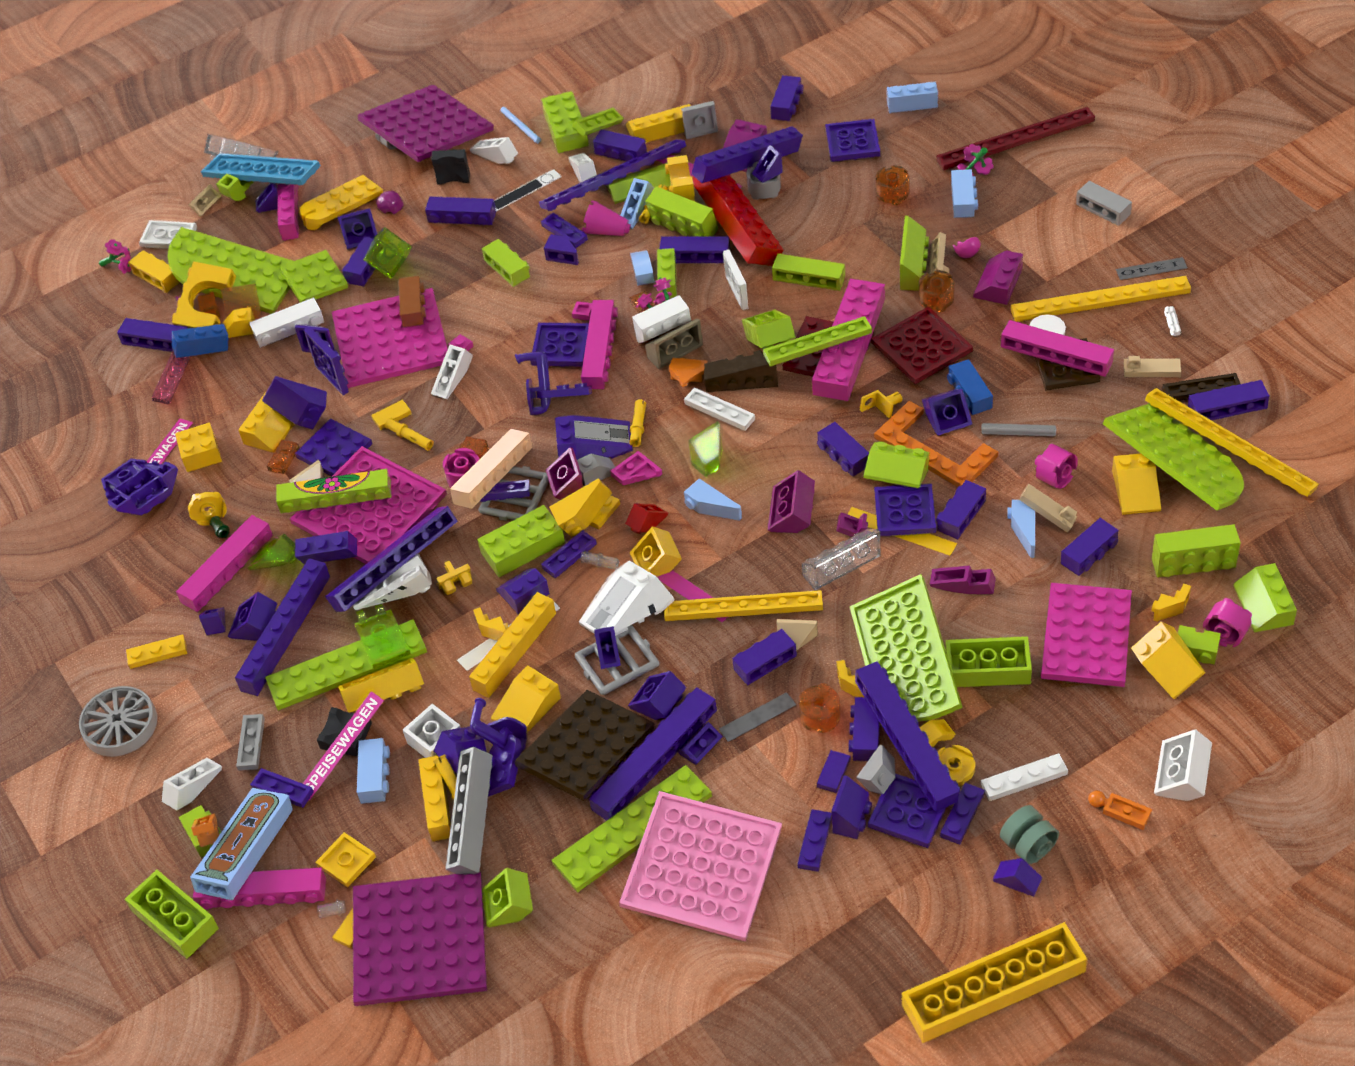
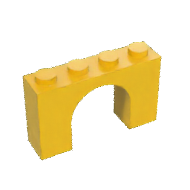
[172,261,236,329]

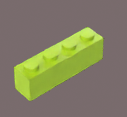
[772,254,846,291]

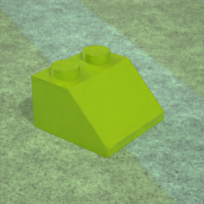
[482,868,533,927]

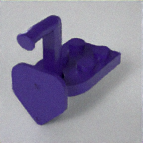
[515,352,592,415]
[470,698,527,797]

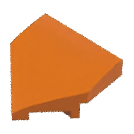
[669,358,708,387]

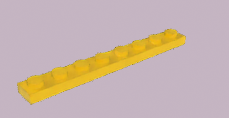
[664,590,823,621]

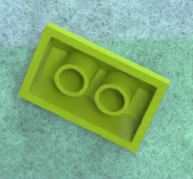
[863,442,930,488]
[1233,563,1297,633]

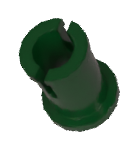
[209,516,230,538]

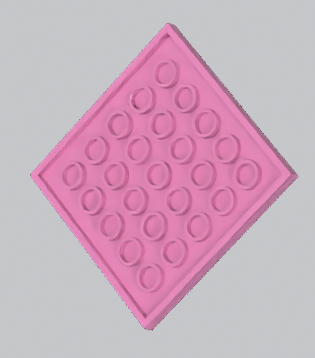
[619,791,782,941]

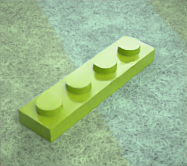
[572,108,624,136]

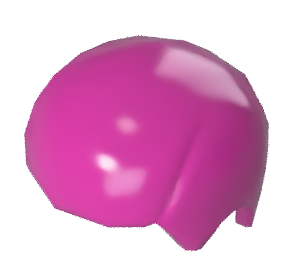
[952,237,981,258]

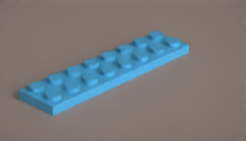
[201,153,321,186]

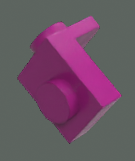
[836,512,868,539]

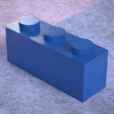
[172,324,228,358]
[947,359,993,415]

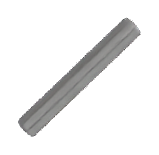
[981,423,1056,437]

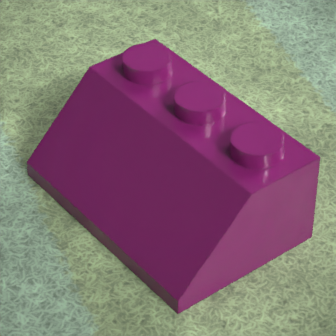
[973,250,1023,305]
[768,470,815,533]

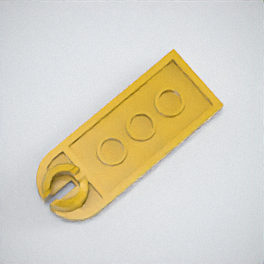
[300,175,383,230]

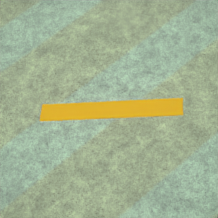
[848,507,957,556]

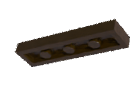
[1162,373,1241,401]

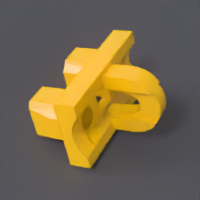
[436,561,472,595]

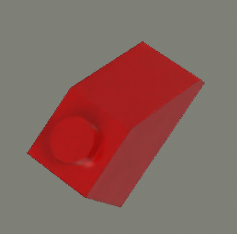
[625,503,669,534]

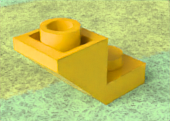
[1151,584,1191,622]
[473,607,509,641]
[836,660,864,697]
[919,719,956,748]

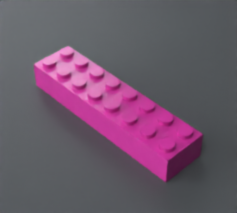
[812,279,885,401]

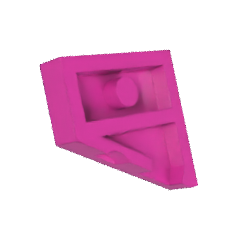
[610,451,662,486]

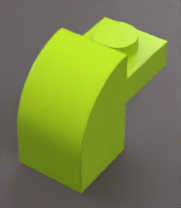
[216,173,255,201]

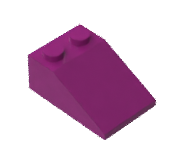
[723,119,767,172]

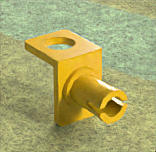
[860,390,902,418]

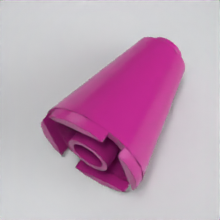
[582,200,631,236]

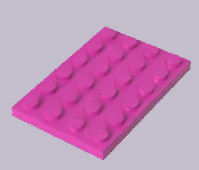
[1041,583,1132,687]

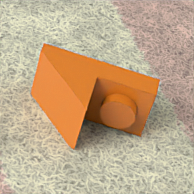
[191,813,220,847]

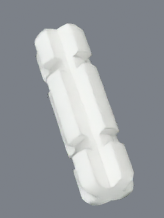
[1164,306,1181,336]

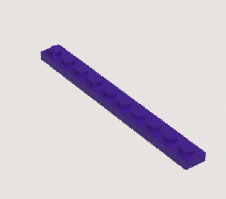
[539,139,686,211]

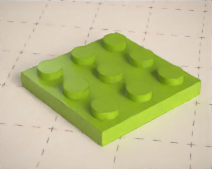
[280,250,348,303]

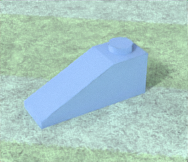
[621,178,654,229]
[684,479,742,521]
[1007,500,1035,558]

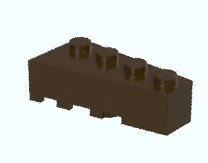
[704,350,778,392]

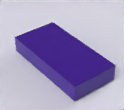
[817,750,851,793]

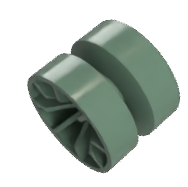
[1000,805,1059,864]

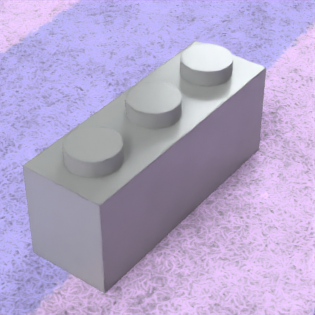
[1076,181,1132,226]

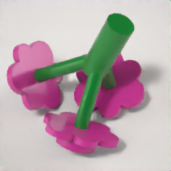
[958,144,994,176]
[99,239,131,274]

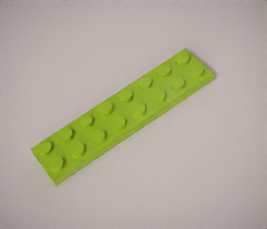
[265,619,427,710]
[552,765,712,893]

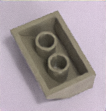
[645,319,703,369]

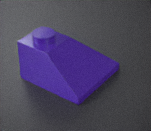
[295,325,335,353]

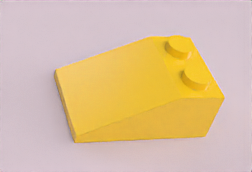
[1112,453,1161,515]
[549,478,612,537]
[1131,621,1205,699]
[491,665,561,733]

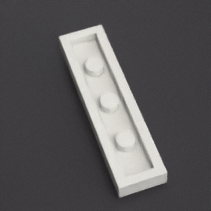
[684,388,755,431]
[981,753,1068,802]

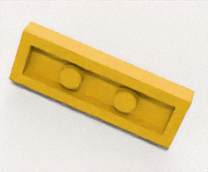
[126,634,188,669]

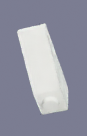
[469,137,518,164]
[568,153,597,183]
[431,345,473,399]
[162,758,222,810]

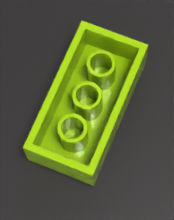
[541,91,589,153]
[645,186,718,236]
[741,310,796,349]
[477,505,565,577]
[1152,524,1241,577]
[945,636,1032,687]
[125,870,219,959]

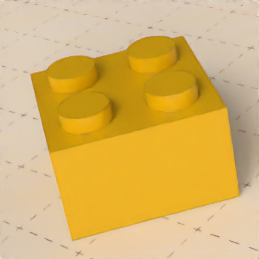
[175,422,222,472]

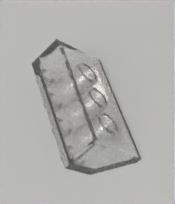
[204,134,278,159]
[802,529,881,591]

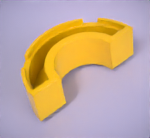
[665,155,695,201]

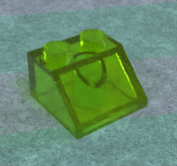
[363,227,412,279]

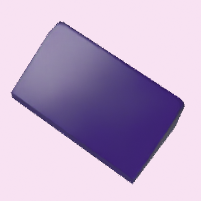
[678,722,723,765]

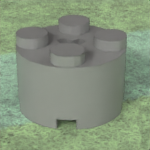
[746,162,781,200]

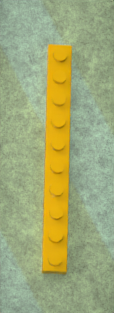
[1011,276,1191,322]
[1145,388,1319,497]

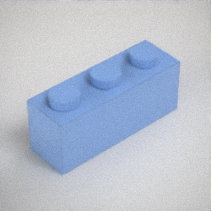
[887,82,938,113]
[951,169,978,218]
[357,738,390,804]

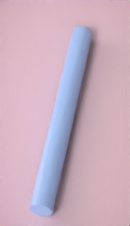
[500,107,541,144]

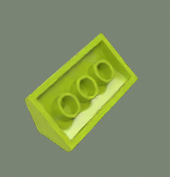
[606,163,671,204]

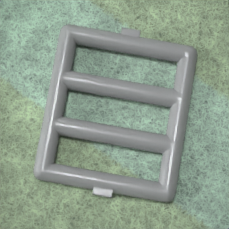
[478,466,549,521]
[574,625,660,695]

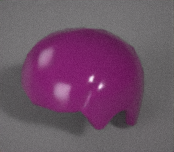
[376,191,404,214]

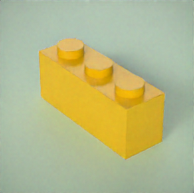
[128,250,179,293]

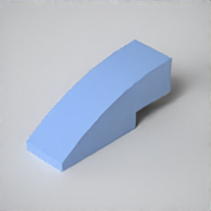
[630,250,654,286]

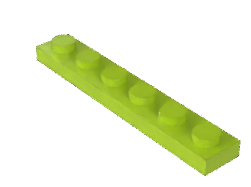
[763,316,872,366]

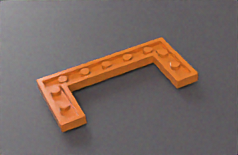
[874,401,998,487]

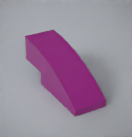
[930,565,996,595]

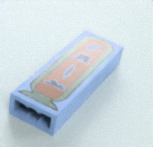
[190,788,293,900]

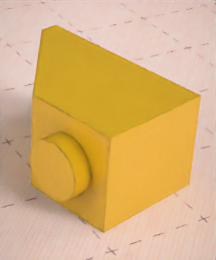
[222,307,255,338]

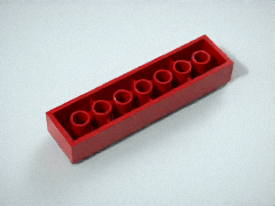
[692,174,784,266]

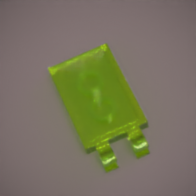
[354,604,411,669]

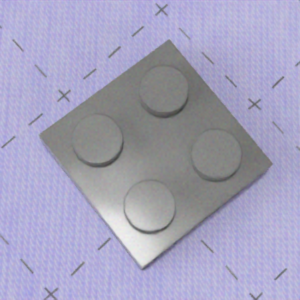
[681,101,718,139]

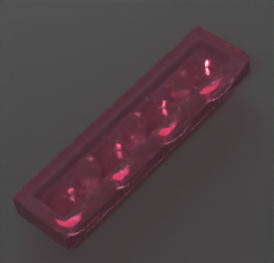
[152,351,191,405]

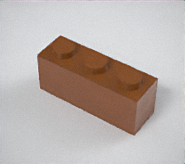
[399,276,426,327]

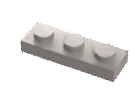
[236,714,265,771]

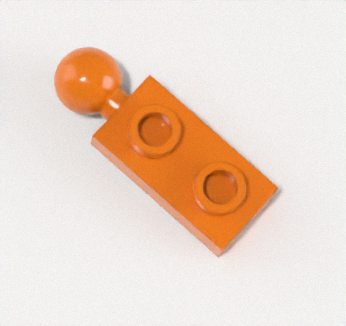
[1088,790,1152,830]

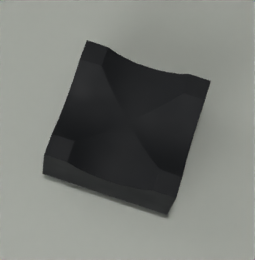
[431,149,470,185]
[317,707,372,756]

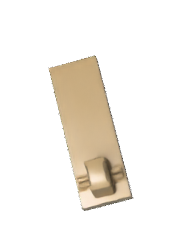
[928,232,950,282]
[1123,356,1181,377]
[1019,484,1077,533]

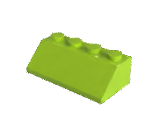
[900,216,929,291]

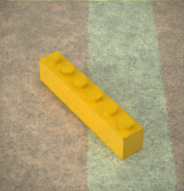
[469,592,556,698]

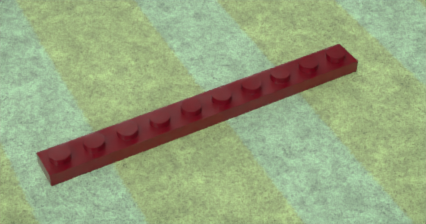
[936,106,1095,170]

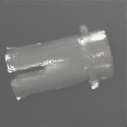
[317,899,346,919]

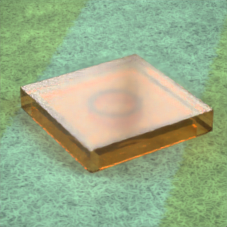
[221,284,262,319]

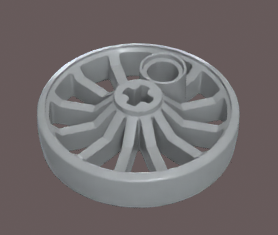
[79,686,158,757]

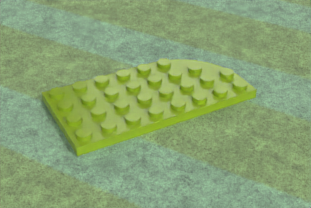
[168,227,293,314]
[1103,403,1244,511]
[850,574,963,721]

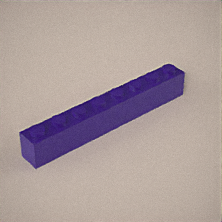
[691,126,803,183]
[325,506,458,612]
[235,559,330,696]
[855,661,960,812]
[589,687,717,821]

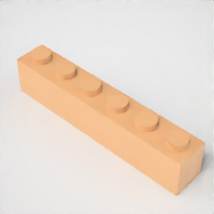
[450,429,532,509]

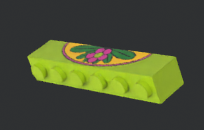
[276,469,391,513]

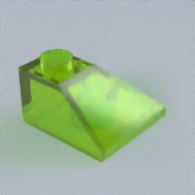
[688,421,723,477]
[247,533,297,570]

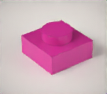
[572,301,592,321]
[448,334,473,351]

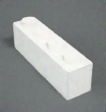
[250,298,324,347]

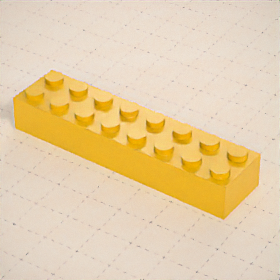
[902,922,1087,1043]

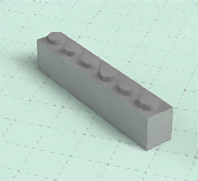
[446,747,493,874]

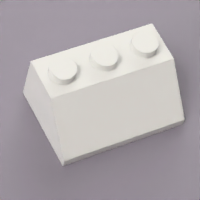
[632,295,691,343]
[1154,729,1212,801]

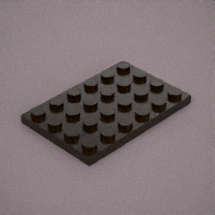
[515,690,654,801]

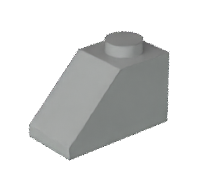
[577,454,616,486]
[856,745,895,794]

